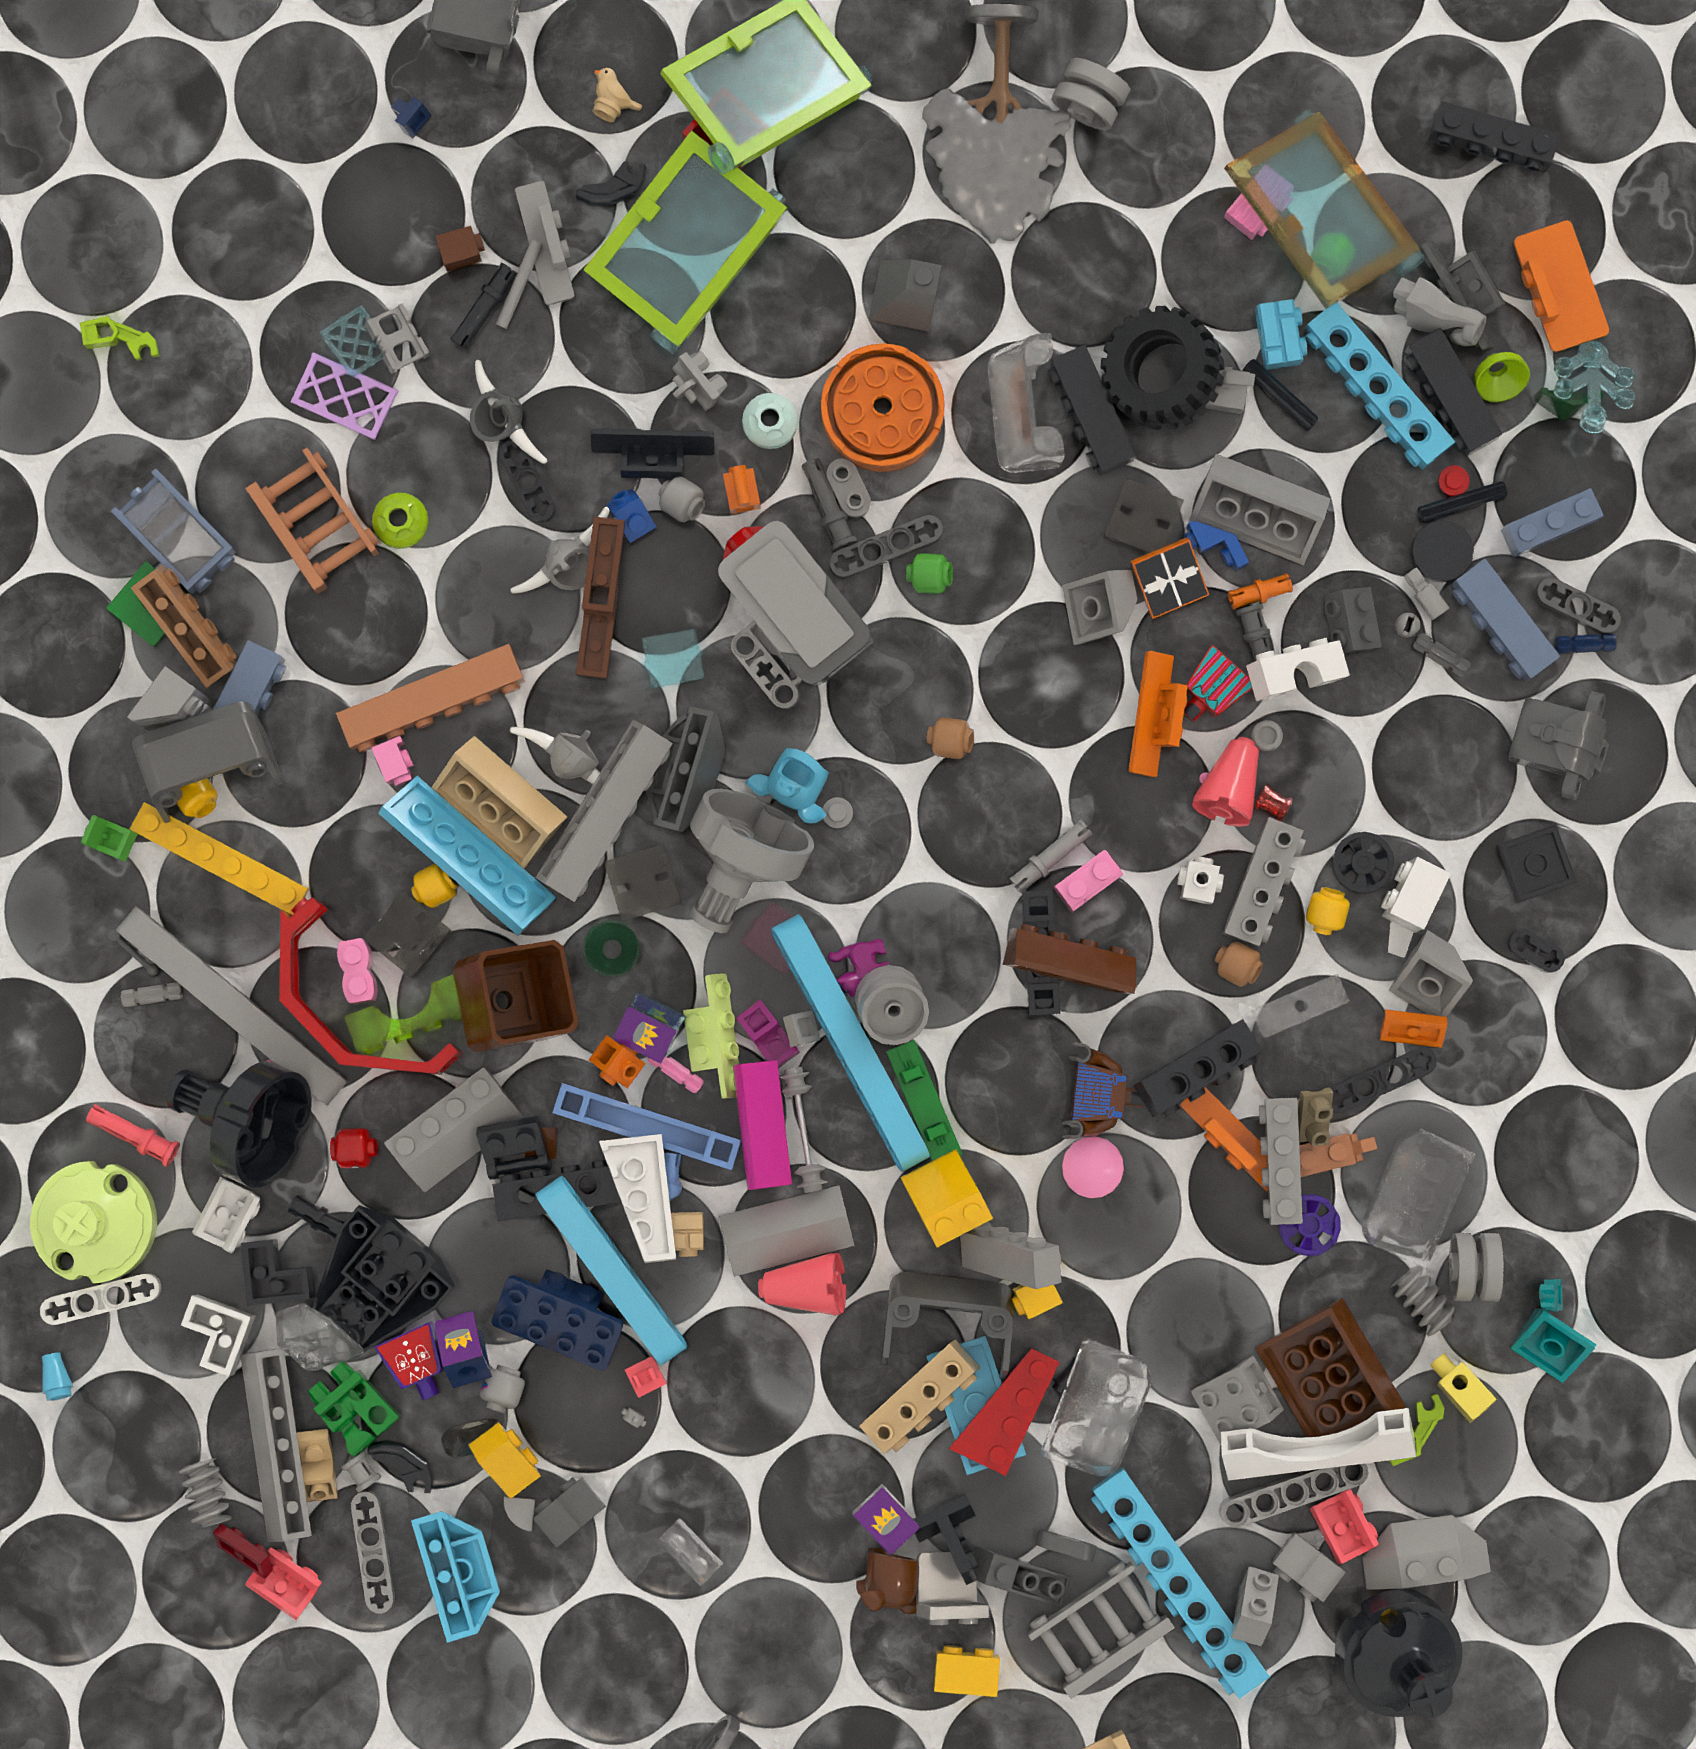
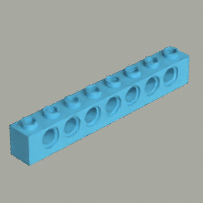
[1091,1467,1270,1699]

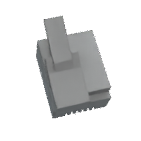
[1205,367,1255,414]

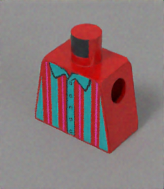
[1184,645,1252,722]

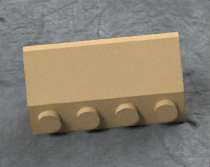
[431,736,567,869]

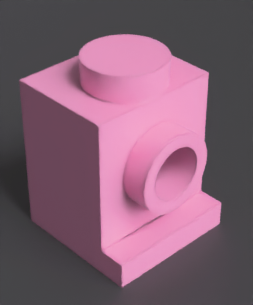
[371,736,414,787]

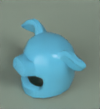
[745,748,829,824]

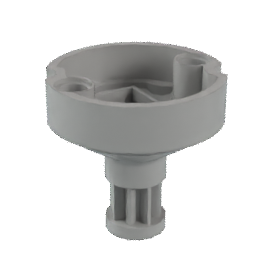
[689,789,814,933]

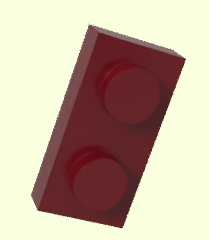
[213,1523,273,1579]

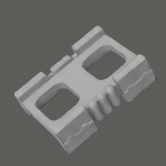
[365,303,430,374]

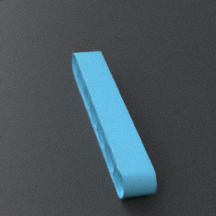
[536,1175,688,1365]

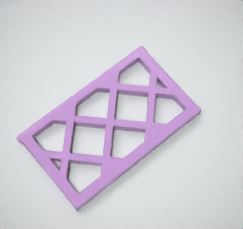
[291,352,398,440]

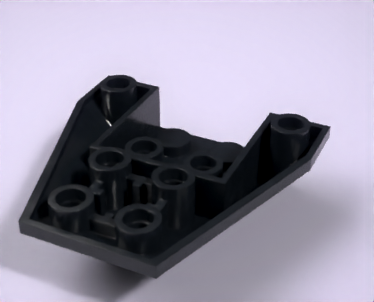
[309,1205,455,1357]

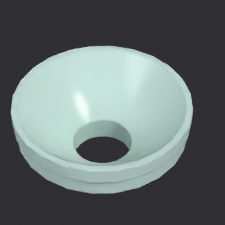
[742,393,798,449]

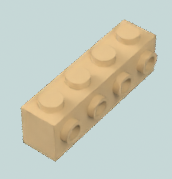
[860,1339,981,1454]

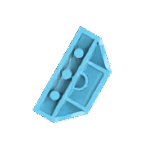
[411,1511,500,1643]

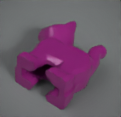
[828,938,889,997]

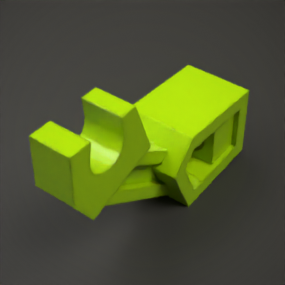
[80,316,160,361]
[1388,1393,1444,1466]

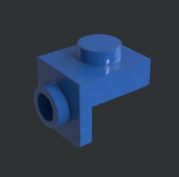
[607,489,656,543]

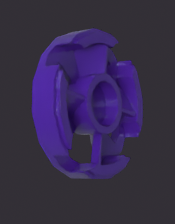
[1278,1194,1341,1256]

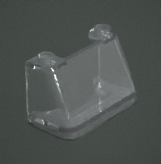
[988,333,1065,473]

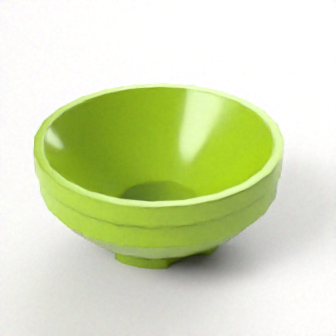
[1474,352,1530,402]
[372,493,429,549]

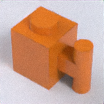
[723,465,761,515]

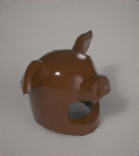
[856,1547,919,1614]

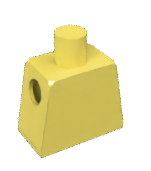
[1430,1353,1497,1424]

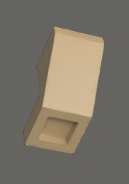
[297,1429,338,1502]

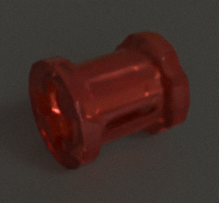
[1253,783,1294,821]

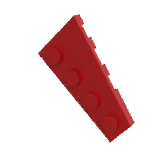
[949,1348,1060,1476]

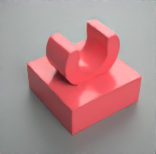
[625,1355,667,1398]

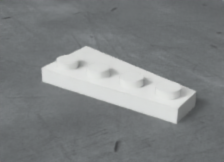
[599,1134,676,1263]

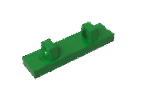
[886,1040,963,1161]

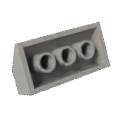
[1189,454,1331,566]
[127,666,216,731]
[384,1067,524,1193]

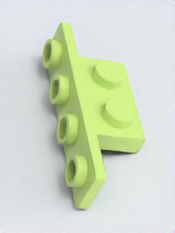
[683,974,739,1099]

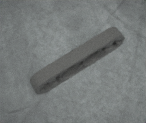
[830,515,943,579]

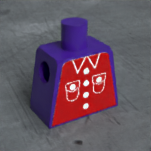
[375,1321,444,1401]

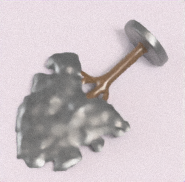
[922,4,1071,243]

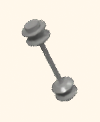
[779,1067,828,1193]

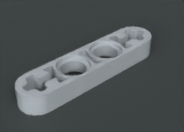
[351,1490,395,1614]

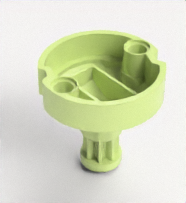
[30,1161,157,1283]

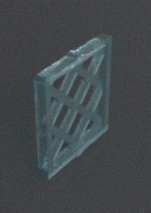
[320,305,384,378]

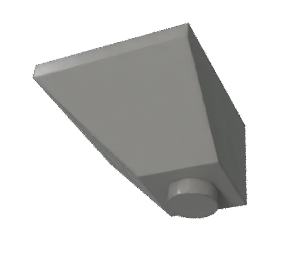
[1062,570,1137,645]
[1389,930,1473,1017]

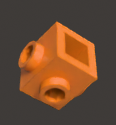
[588,1035,646,1089]

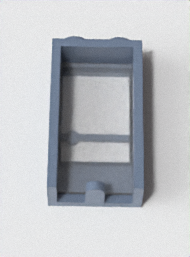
[111,468,237,595]

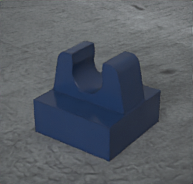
[391,97,431,139]

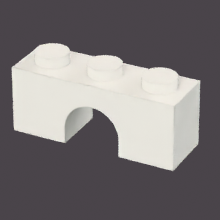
[1246,638,1350,701]

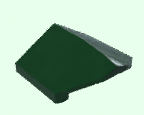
[1534,387,1603,421]

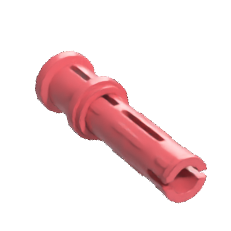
[86,1104,180,1167]

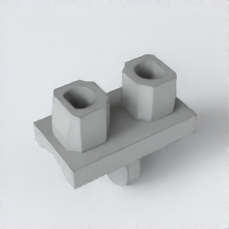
[672,351,727,411]

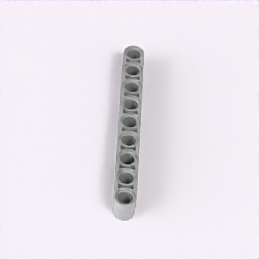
[116,906,347,1106]

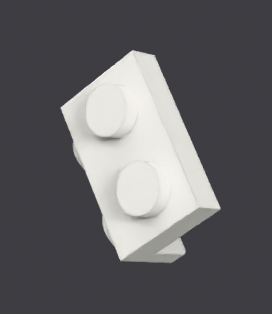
[192,1177,260,1253]

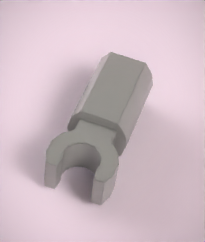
[1404,567,1449,620]

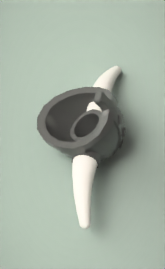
[470,360,547,464]

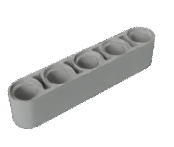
[1219,1463,1369,1528]

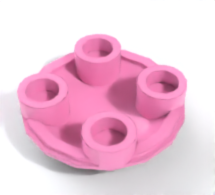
[1062,1136,1124,1198]

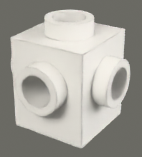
[1177,856,1224,905]

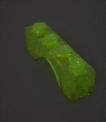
[344,975,462,1055]

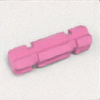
[647,1055,704,1094]

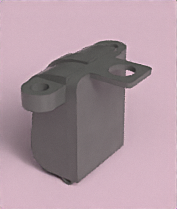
[426,0,521,76]
[1508,691,1609,800]

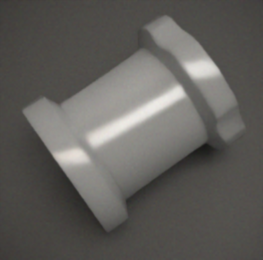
[341,1451,381,1493]

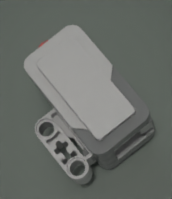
[718,521,875,709]

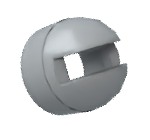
[1394,612,1420,638]

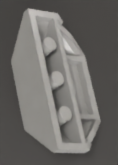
[1362,1515,1491,1590]

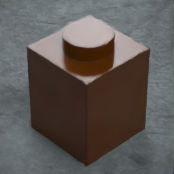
[436,226,485,272]

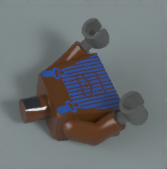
[1062,1042,1143,1139]

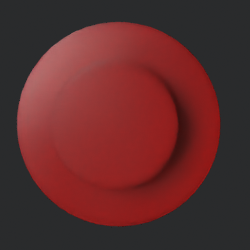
[1438,465,1470,496]

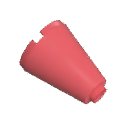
[1192,737,1259,827]
[758,1253,846,1316]

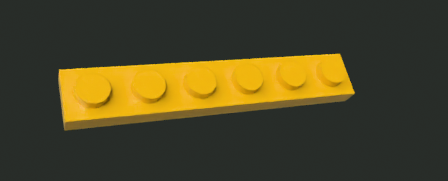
[130,802,309,915]

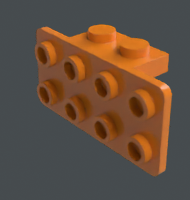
[1513,220,1609,353]

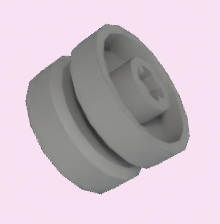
[1051,58,1131,131]
[854,965,929,1045]
[1449,1233,1504,1302]

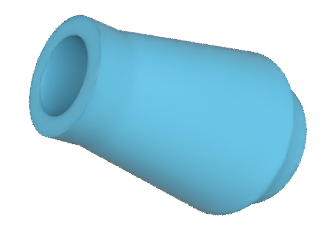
[42,1353,73,1401]

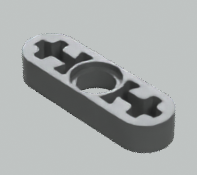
[1535,578,1621,635]

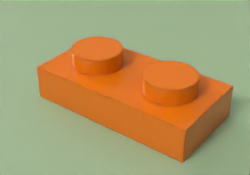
[1380,1009,1447,1048]

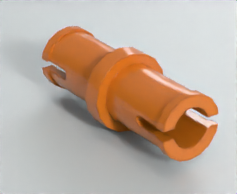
[1228,573,1293,610]

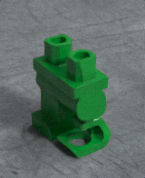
[308,1361,402,1457]

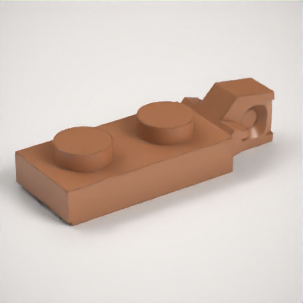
[1299,1133,1377,1177]

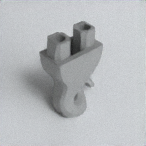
[1393,277,1486,346]

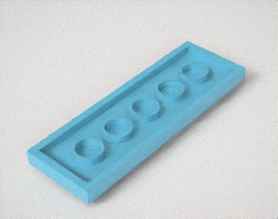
[378,776,556,936]

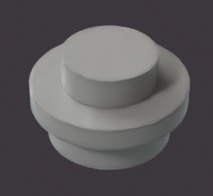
[823,797,853,829]

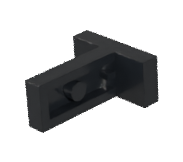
[913,1494,979,1585]

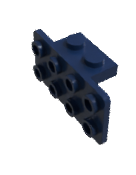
[491,1269,624,1371]

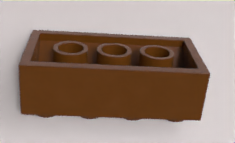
[1002,924,1136,994]

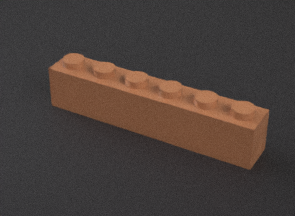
[336,644,525,753]

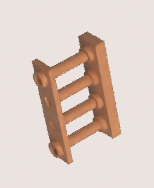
[245,448,379,594]

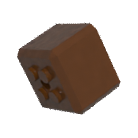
[452,940,579,1053]

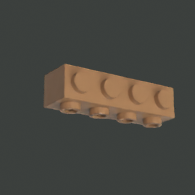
[131,565,237,688]

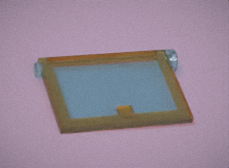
[1224,110,1425,309]

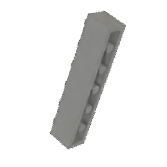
[535,720,673,902]
[240,1348,312,1542]

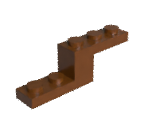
[576,516,625,679]

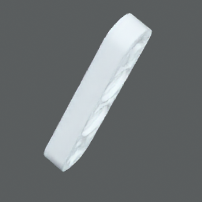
[40,1273,162,1325]

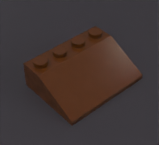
[1255,1298,1406,1437]

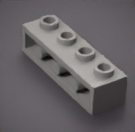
[1222,817,1306,948]
[1259,1098,1303,1225]
[960,1222,1061,1289]

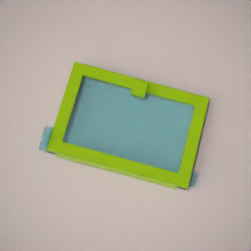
[661,0,872,174]
[584,130,788,354]

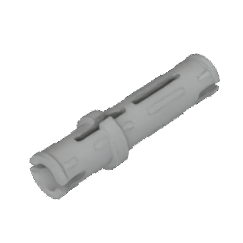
[1009,820,1093,894]

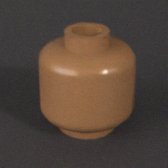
[927,717,974,759]
[1215,941,1263,987]

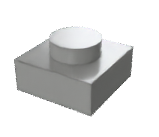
[783,1010,820,1047]

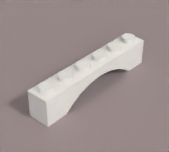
[1221,1408,1416,1481]

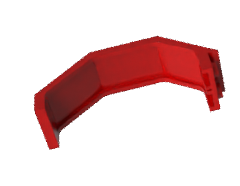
[279,897,464,1075]

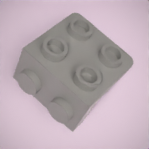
[916,1551,989,1625]

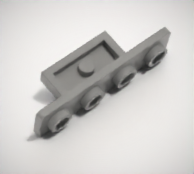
[515,181,575,305]

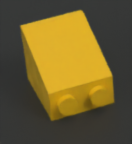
[900,1149,993,1247]

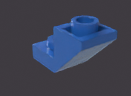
[1184,521,1249,572]

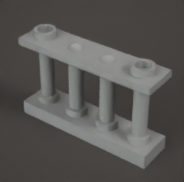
[1027,1561,1175,1699]

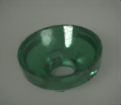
[583,920,640,977]

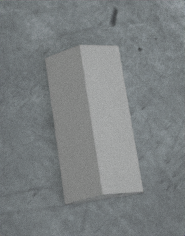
[719,1185,855,1277]

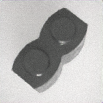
[533,1477,606,1548]

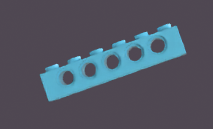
[1304,301,1455,470]

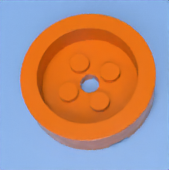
[821,343,945,472]

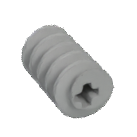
[1390,1265,1455,1337]
[178,1458,232,1528]

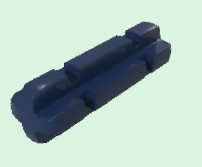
[1555,634,1617,654]

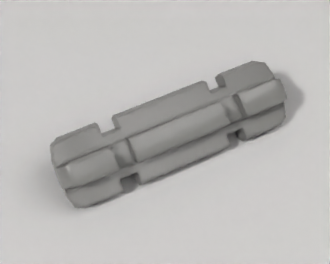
[121,982,183,1007]

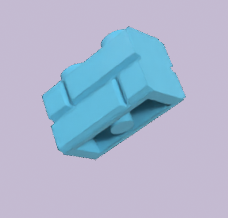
[1255,299,1307,370]

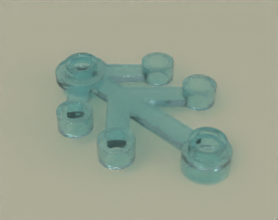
[1554,341,1636,433]

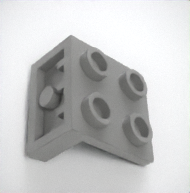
[1191,1355,1284,1444]

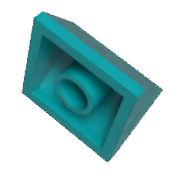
[1511,1308,1597,1383]

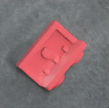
[1310,1489,1379,1566]
[245,1547,322,1621]

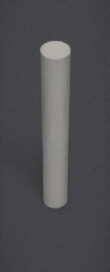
[496,239,543,329]

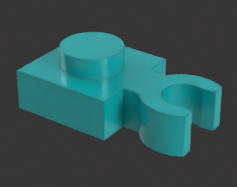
[1539,1279,1563,1311]

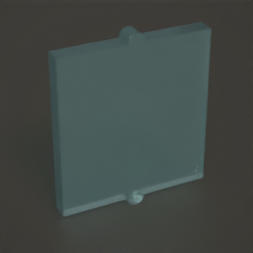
[642,629,705,689]

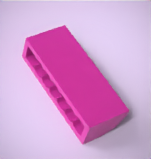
[733,1060,792,1190]

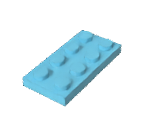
[926,1335,1026,1475]

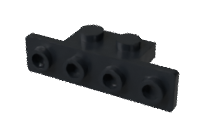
[590,428,715,479]

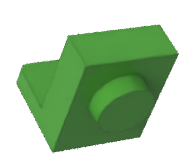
[81,815,138,862]

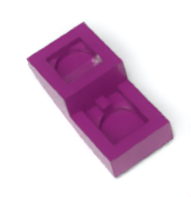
[736,999,800,1069]

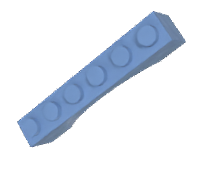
[553,1083,742,1170]

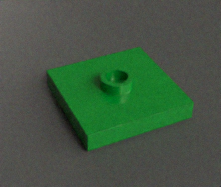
[106,561,186,648]

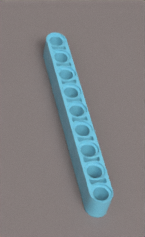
[771,914,930,1172]

